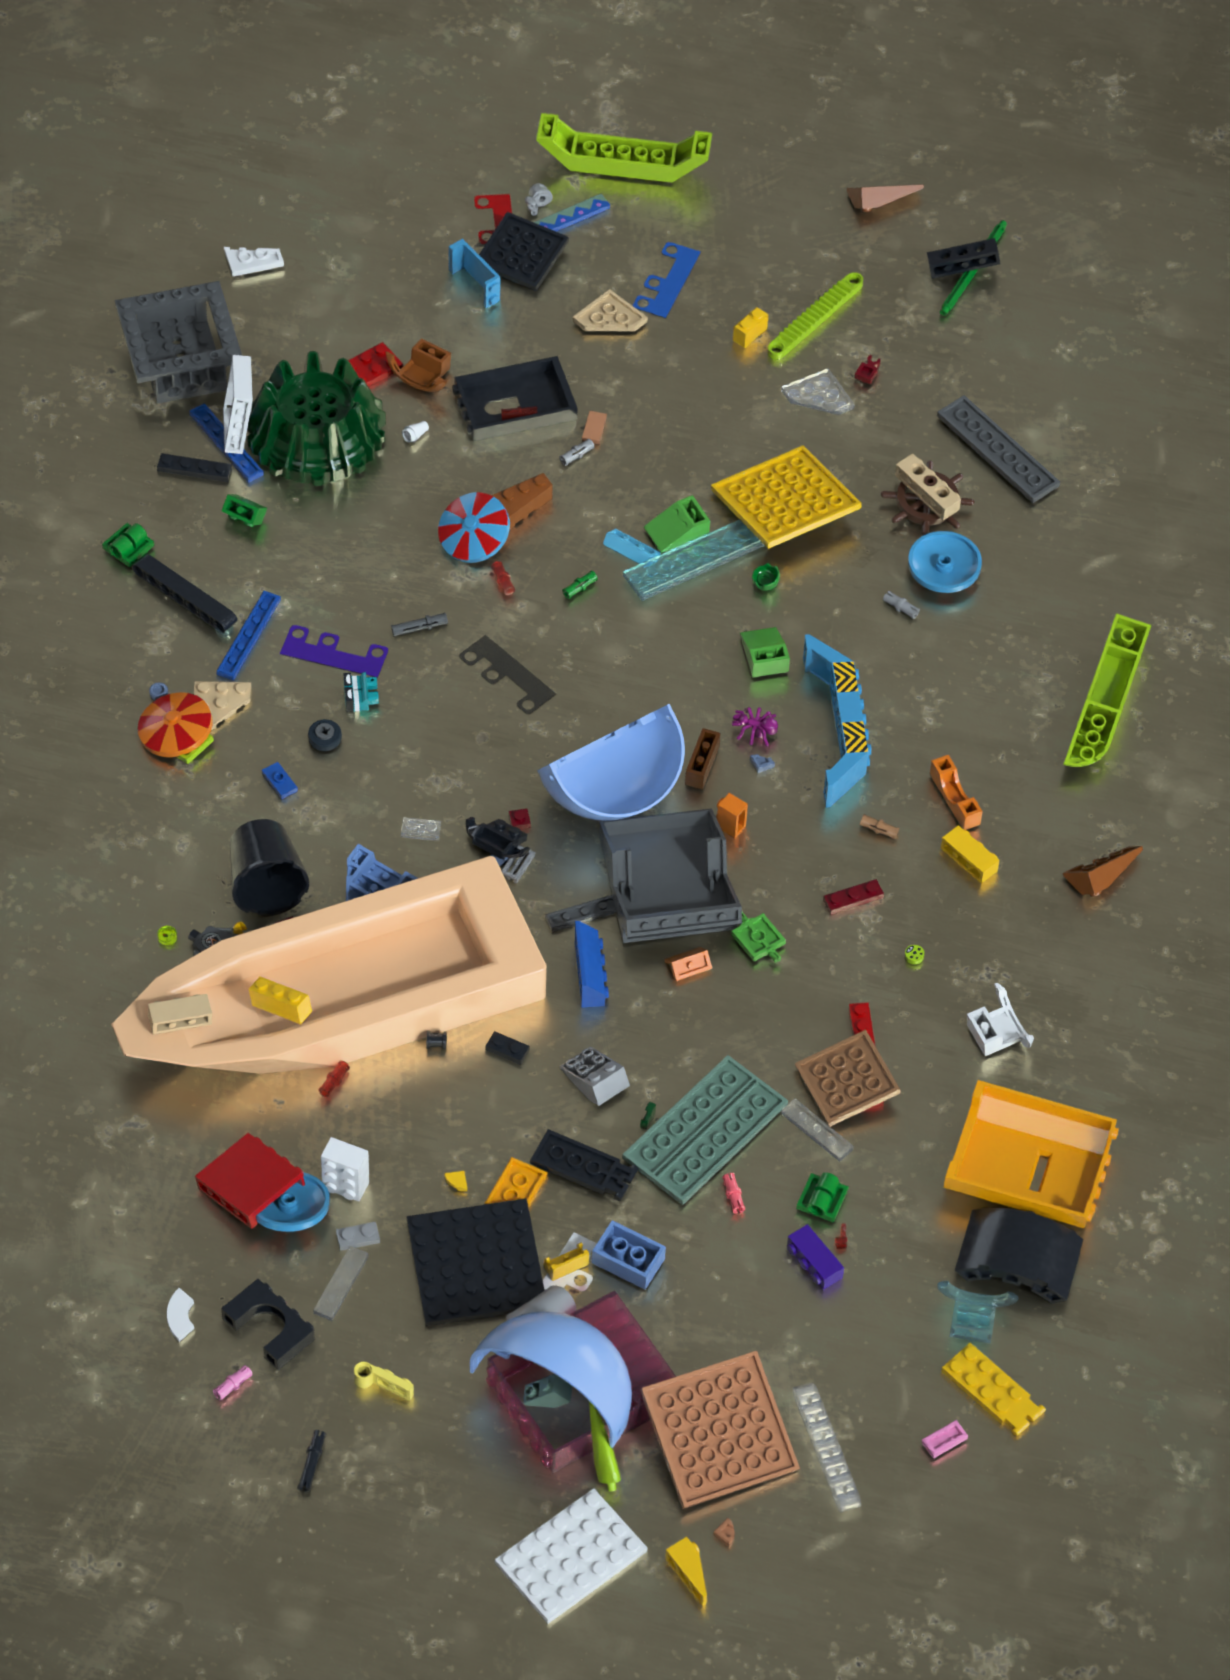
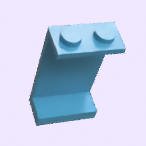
[448,239,500,308]

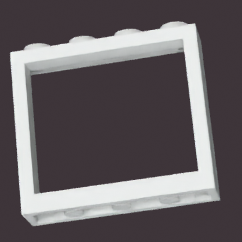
[223,355,253,454]

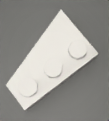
[224,247,284,277]

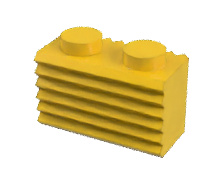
[733,307,768,348]

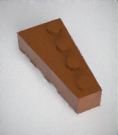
[492,473,553,530]

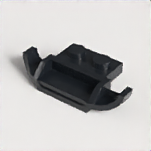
[466,817,530,859]

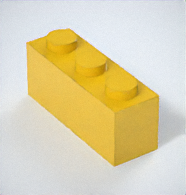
[941,825,999,884]
[248,976,312,1024]

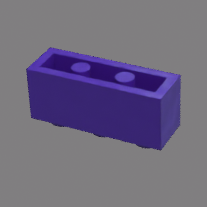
[787,1224,844,1290]

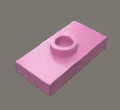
[921,1420,968,1459]

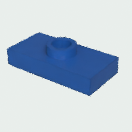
[262,762,298,800]

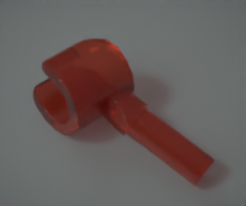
[835,1223,847,1249]

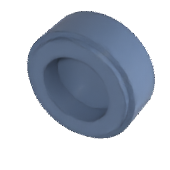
[149,683,168,701]

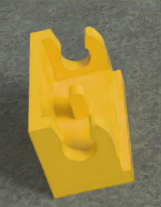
[543,1242,589,1281]

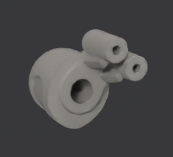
[525,183,553,216]

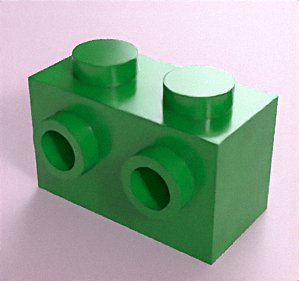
[221,494,267,527]

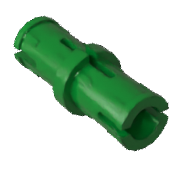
[562,570,598,599]

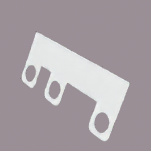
[543,1232,597,1291]

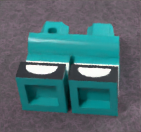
[343,672,379,712]

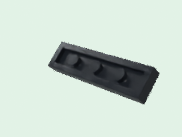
[157,453,232,482]

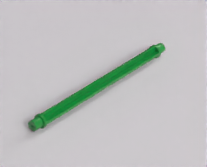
[940,220,1007,316]

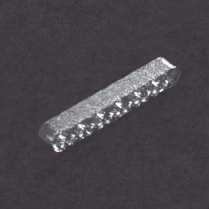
[793,1382,861,1512]

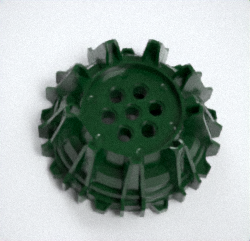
[247,351,386,486]

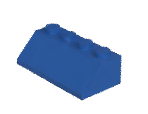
[574,921,609,1008]

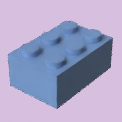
[592,1220,666,1290]

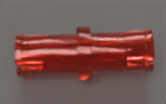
[501,406,538,420]
[491,561,515,595]
[318,1061,350,1097]

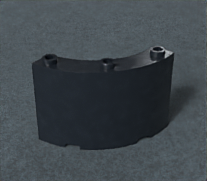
[955,1207,1084,1304]

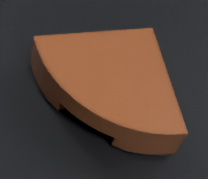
[713,1518,735,1547]

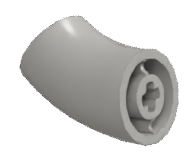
[506,1285,576,1320]

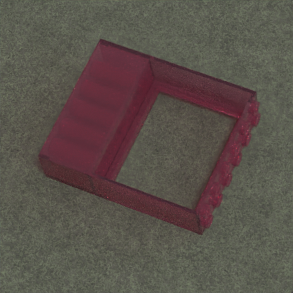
[486,1290,676,1473]

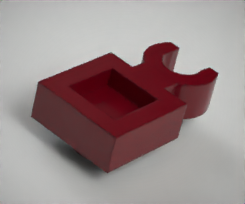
[854,355,881,384]

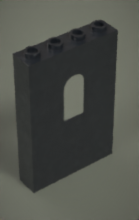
[452,356,578,441]

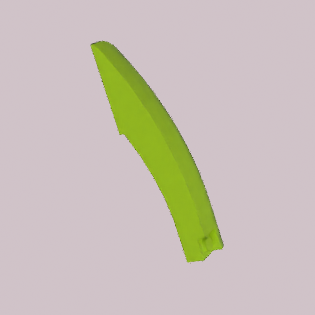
[1063,613,1151,767]

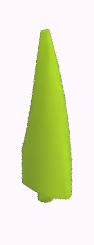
[589,1401,621,1492]

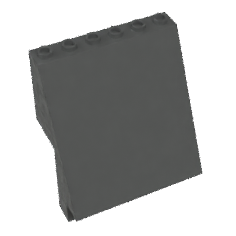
[599,808,742,943]

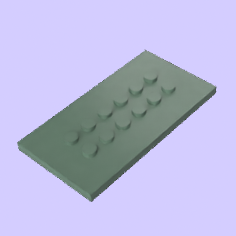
[622,1055,788,1205]

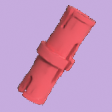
[722,1173,745,1214]

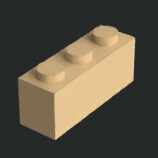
[148,994,212,1035]

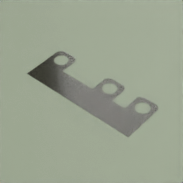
[459,635,556,714]

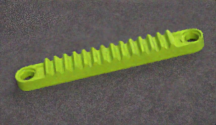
[768,272,863,360]

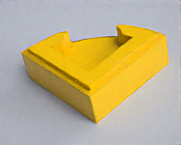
[444,1171,467,1192]

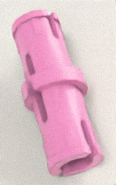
[213,1365,252,1400]

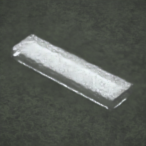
[781,1098,854,1162]
[313,1246,369,1321]

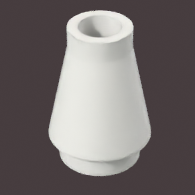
[402,421,429,443]

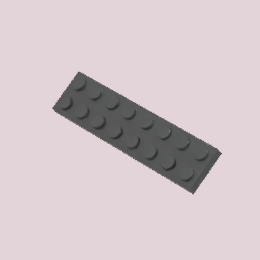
[937,395,1060,503]

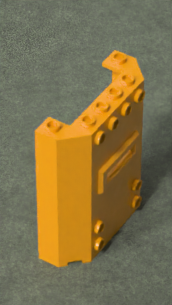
[943,1080,1119,1228]

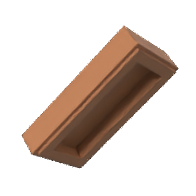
[582,411,607,445]

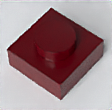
[509,808,531,829]

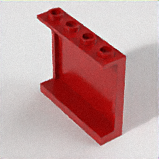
[195,1133,305,1229]

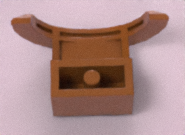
[386,338,451,393]

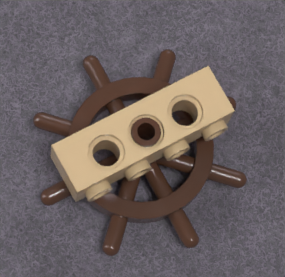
[881,453,975,536]

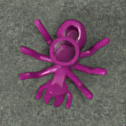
[732,707,778,747]

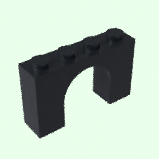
[221,1279,315,1370]

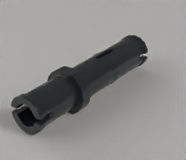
[297,1430,326,1492]

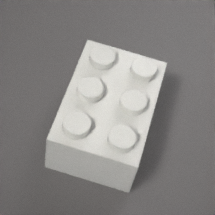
[321,1137,369,1201]

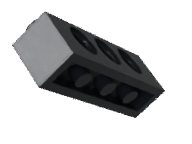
[927,238,1001,279]

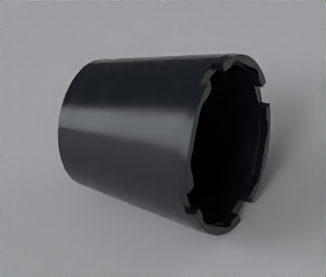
[230,819,309,916]

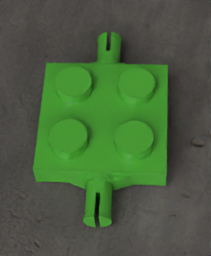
[731,911,786,963]

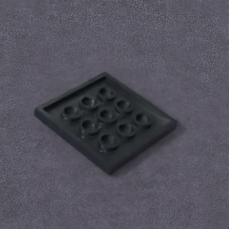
[479,212,569,291]

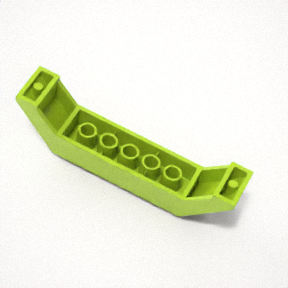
[536,113,712,182]

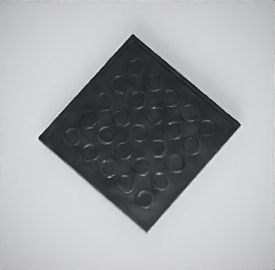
[406,1198,545,1326]

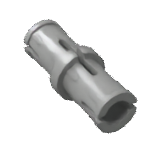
[559,439,594,466]
[883,591,920,619]

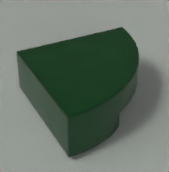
[640,1102,656,1130]

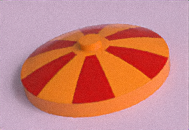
[138,692,213,757]

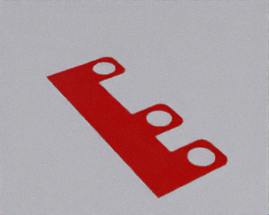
[474,194,512,244]

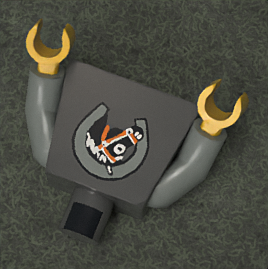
[188,921,247,956]

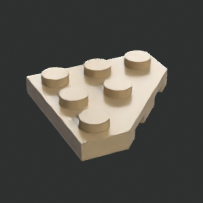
[573,289,648,331]
[194,681,251,731]

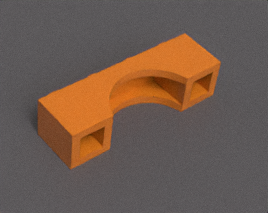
[930,755,983,830]

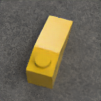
[665,1536,707,1607]

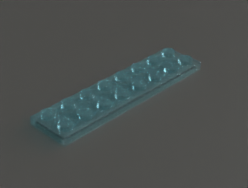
[623,519,765,601]

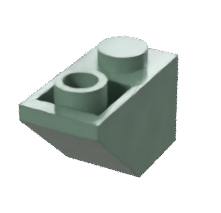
[523,1374,572,1408]

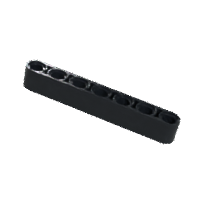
[132,554,238,633]

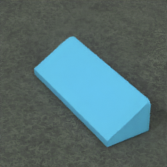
[603,529,661,568]

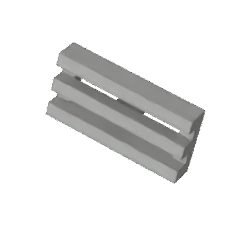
[501,845,535,884]

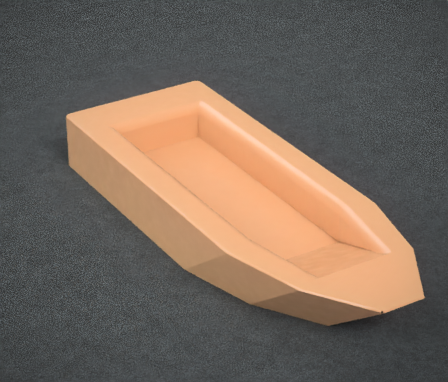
[111,856,547,1074]

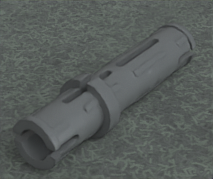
[391,612,448,637]

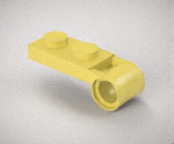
[354,1362,414,1401]

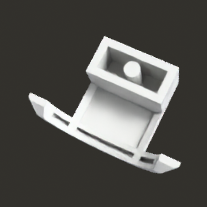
[967,983,1034,1056]

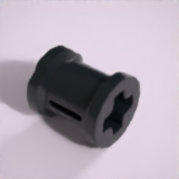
[426,1031,447,1049]

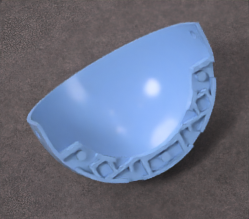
[537,704,685,821]
[470,1311,632,1448]

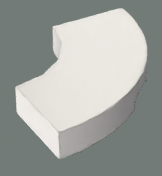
[167,1288,194,1342]

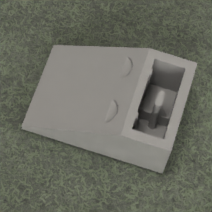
[559,1046,630,1106]

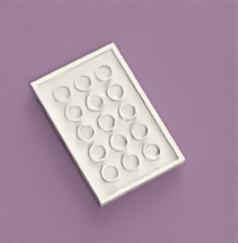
[495,1488,647,1624]

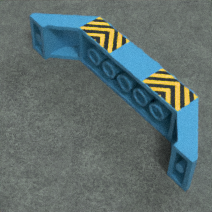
[803,634,871,808]

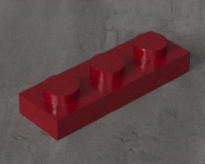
[823,879,884,915]

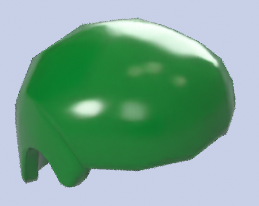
[752,563,780,591]

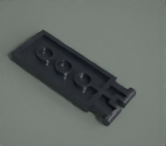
[530,1129,638,1201]

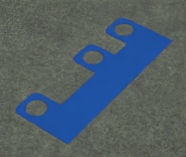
[633,242,701,318]

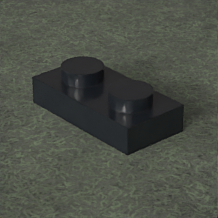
[485,1031,530,1065]

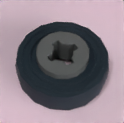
[308,719,342,751]

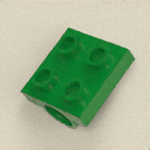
[102,523,154,567]
[796,1172,849,1222]

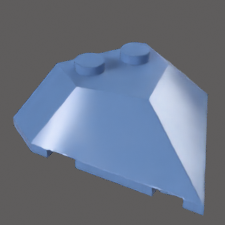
[346,844,418,901]

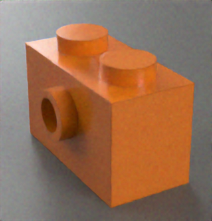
[716,793,748,838]

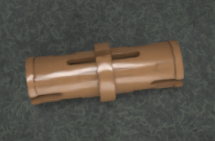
[860,814,900,839]

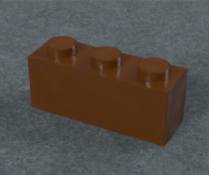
[685,728,721,790]

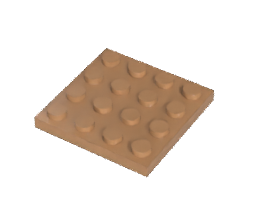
[795,1030,901,1127]

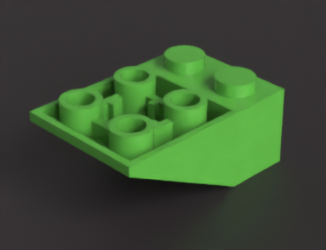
[644,495,710,553]
[740,627,790,678]

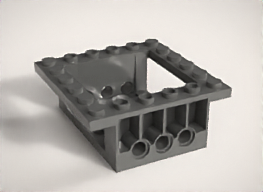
[115,281,242,404]

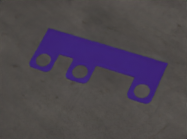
[280,625,388,677]

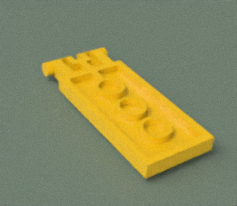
[941,1343,1046,1437]

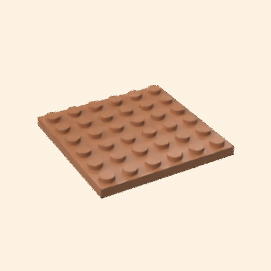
[640,1351,800,1509]

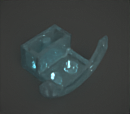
[937,1281,1018,1343]

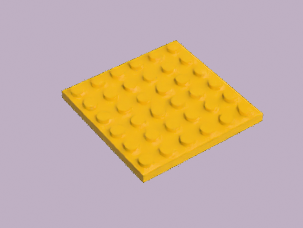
[711,445,861,549]

